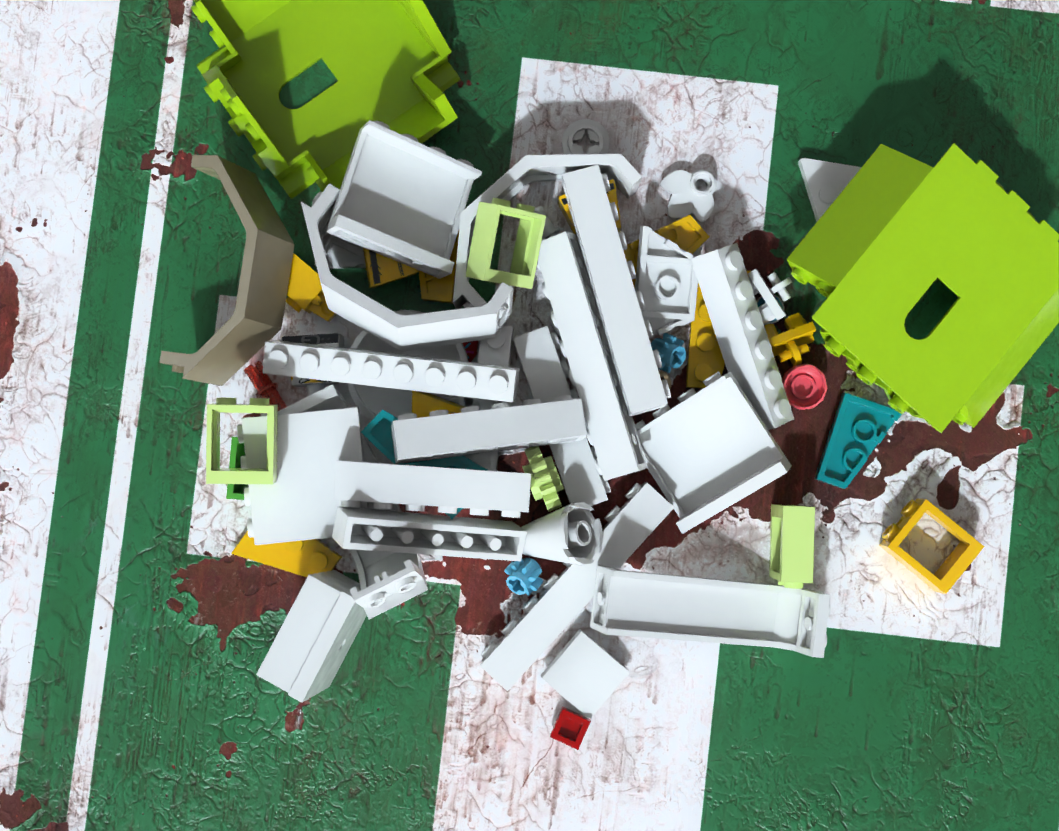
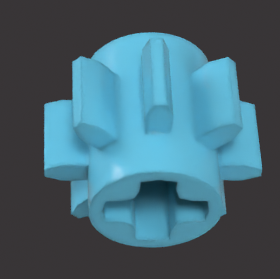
[651,333,686,373]
[504,558,544,596]

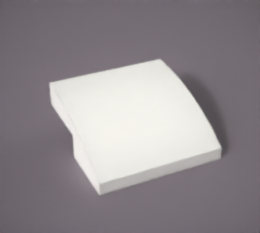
[540,629,630,719]

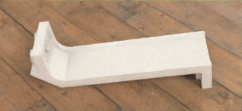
[590,565,831,658]

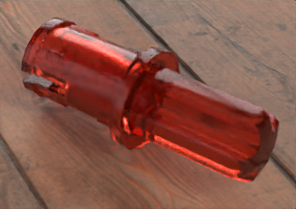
[244,361,287,411]

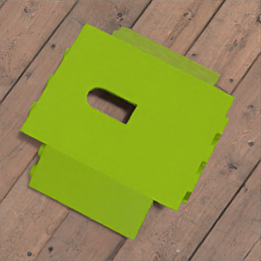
[190,0,461,199]
[787,143,1059,433]

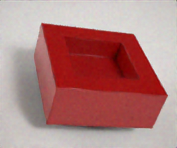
[550,706,591,750]

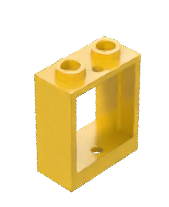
[879,498,985,594]

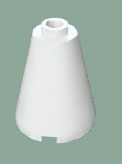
[521,502,603,565]

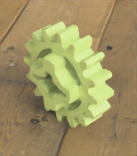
[522,446,564,512]

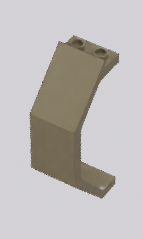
[159,155,295,386]

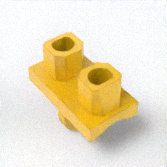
[764,313,816,366]

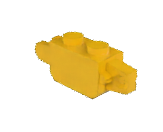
[286,253,337,322]

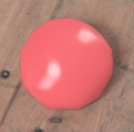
[782,364,828,410]

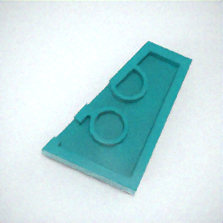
[814,392,902,489]

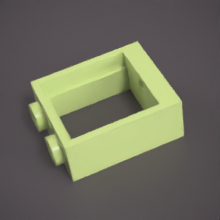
[466,198,546,289]
[206,397,278,484]
[769,504,815,589]

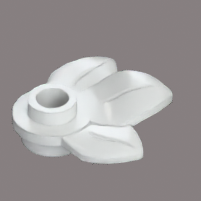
[660,169,717,223]

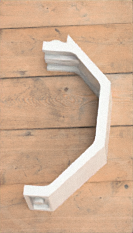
[453,154,642,309]
[301,184,513,352]
[278,384,428,620]

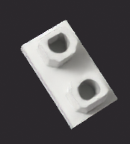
[748,269,792,324]

